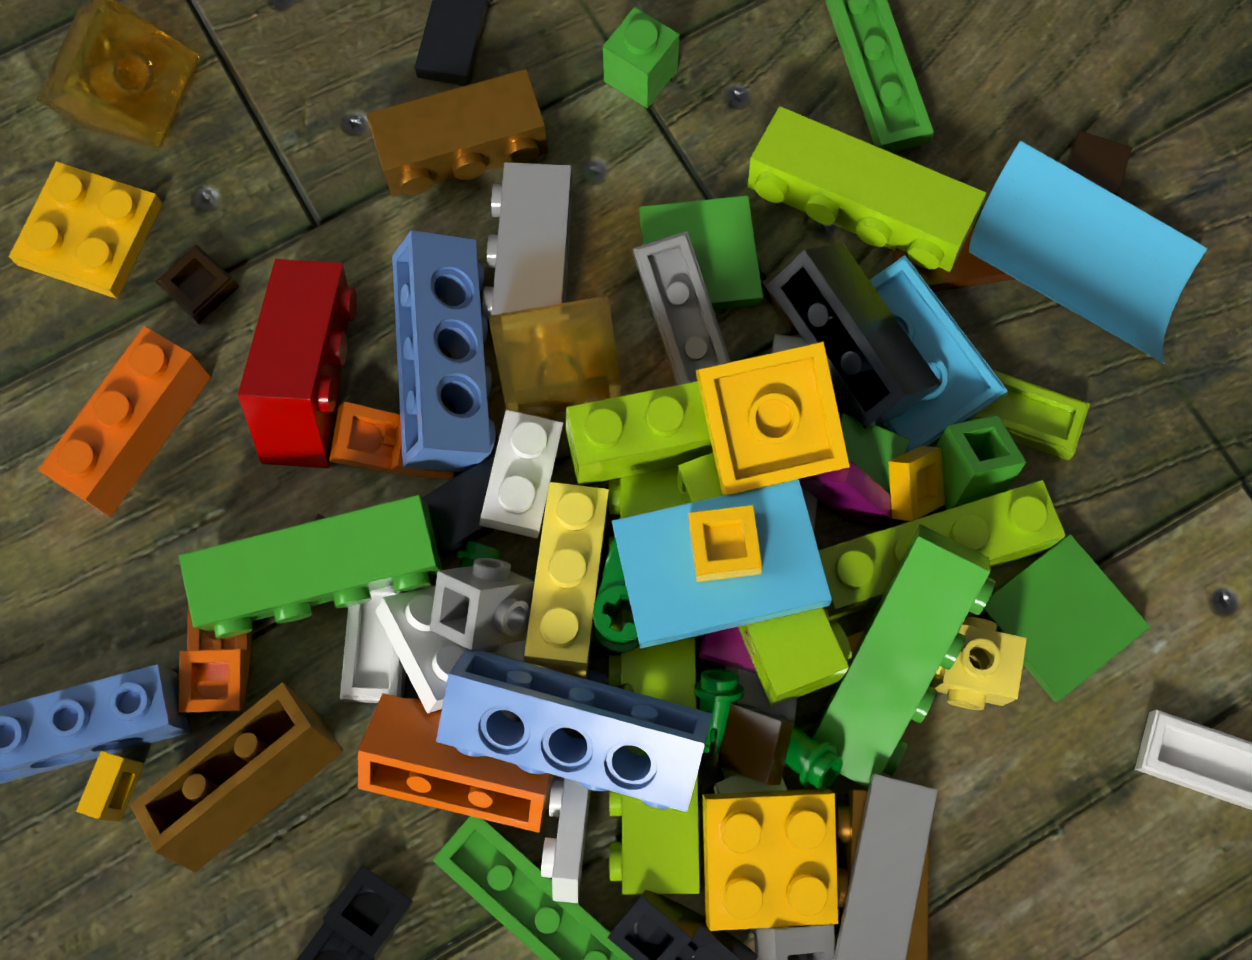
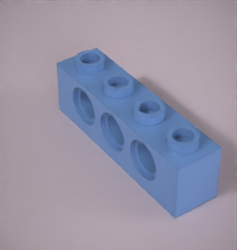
[392,230,496,472]
[436,648,712,812]
[0,664,191,784]

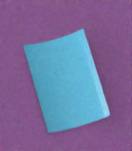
[969,140,1208,364]

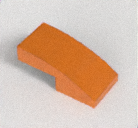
[329,401,454,479]
[178,605,253,713]

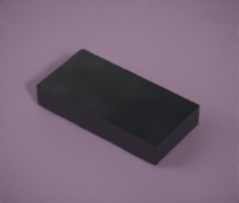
[414,0,491,86]

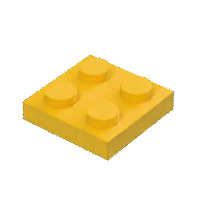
[8,161,163,299]
[695,342,850,495]
[702,789,838,931]

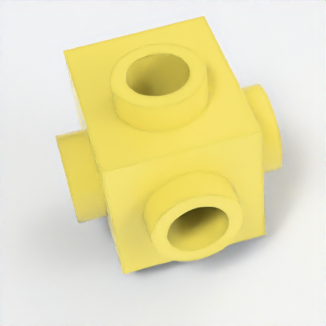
[931,617,1027,710]

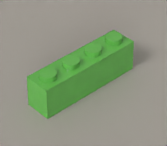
[178,495,443,639]
[810,524,996,788]

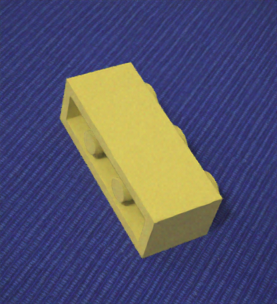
[524,482,609,679]

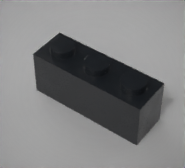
[767,242,941,429]

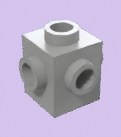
[430,558,534,652]

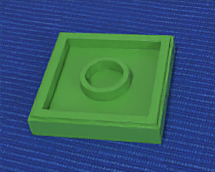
[638,196,763,317]
[980,534,1151,703]

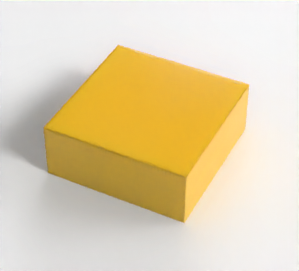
[888,446,945,521]
[688,505,762,582]
[76,751,144,822]

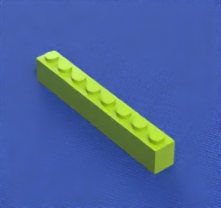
[609,466,700,894]

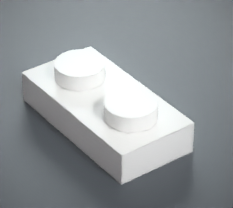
[479,410,563,538]
[375,586,466,713]
[541,778,591,903]

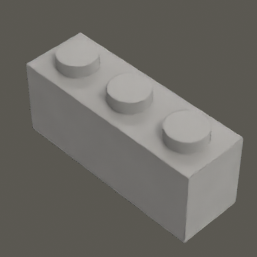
[482,162,574,344]

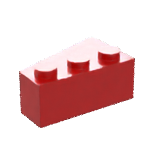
[238,259,357,469]

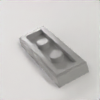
[632,231,731,385]
[834,774,938,960]

